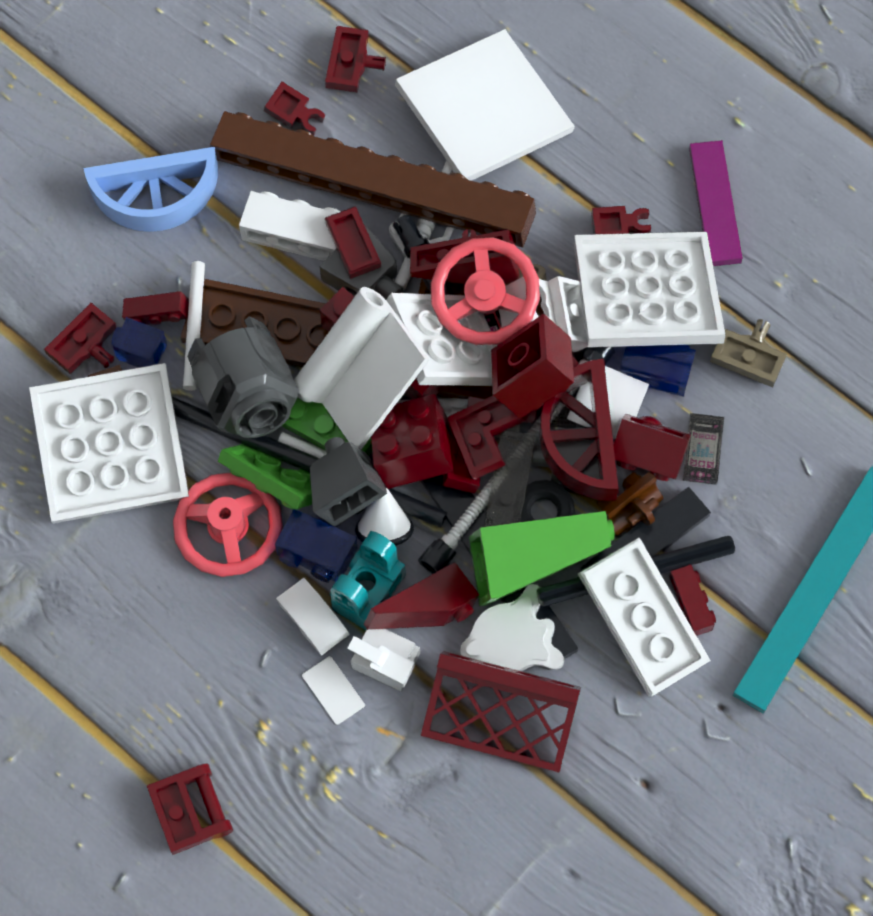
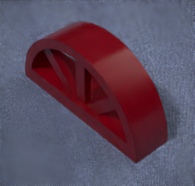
[540,359,619,501]

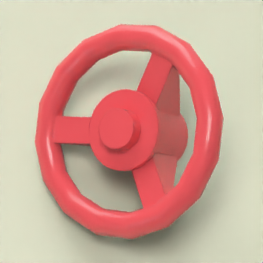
[431,237,540,345]
[173,473,283,577]

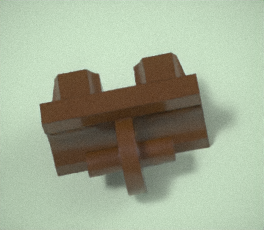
[597,472,664,536]

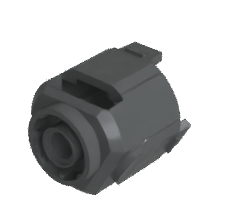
[187,316,299,438]

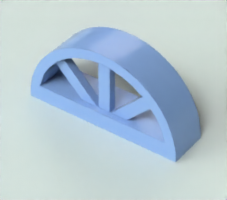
[83,147,218,232]

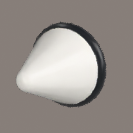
[355,488,414,546]

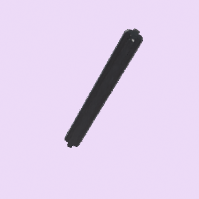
[536,536,735,607]

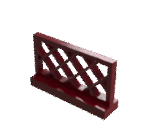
[421,651,581,773]

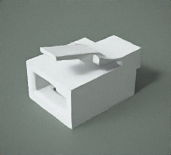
[348,629,420,691]

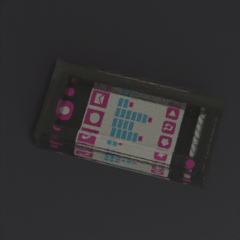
[682,413,724,485]

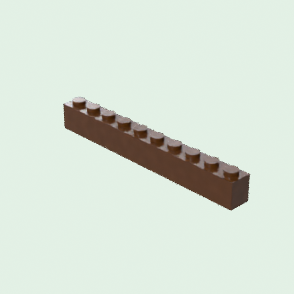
[210,111,536,248]

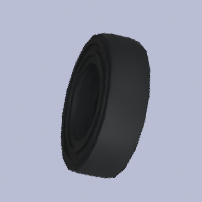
[513,480,575,523]

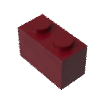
[614,414,691,481]

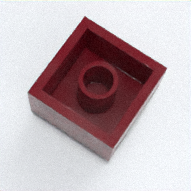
[491,314,574,419]
[371,393,453,489]

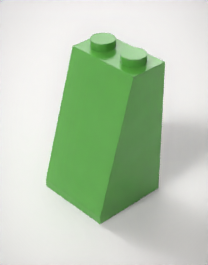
[469,511,615,606]

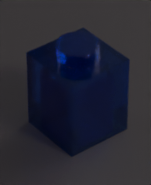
[111,317,168,368]

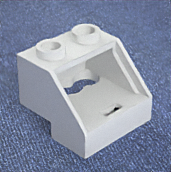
[499,276,588,352]

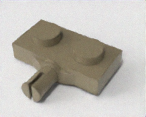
[710,319,787,388]

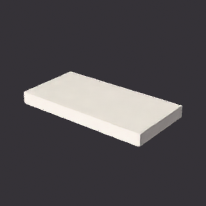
[578,538,711,697]

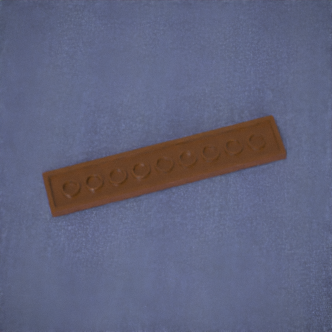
[180,279,493,400]

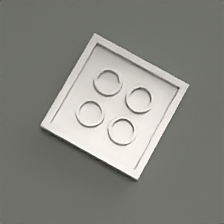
[386,293,497,386]

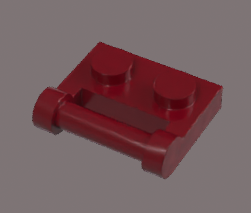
[147,763,234,855]

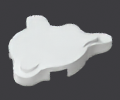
[460,584,564,671]

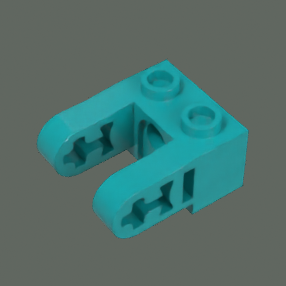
[330,531,406,630]

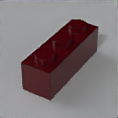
[122,291,189,327]
[669,565,716,636]

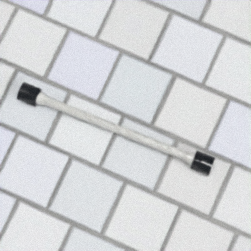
[418,347,615,574]

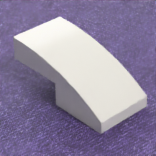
[276,578,350,656]

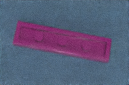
[689,140,743,266]

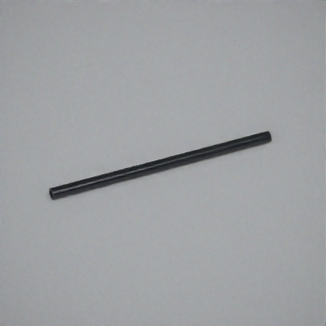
[172,396,448,528]

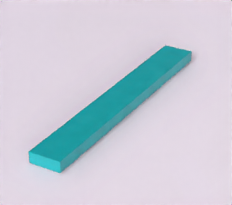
[733,465,873,714]

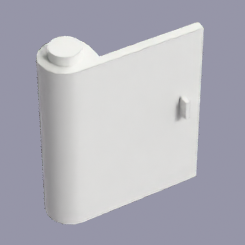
[294,287,429,449]

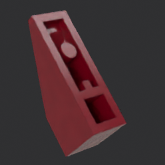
[410,229,519,284]
[364,562,480,630]

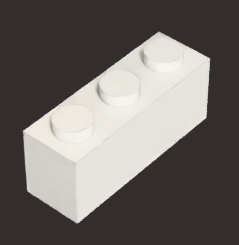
[239,191,340,261]

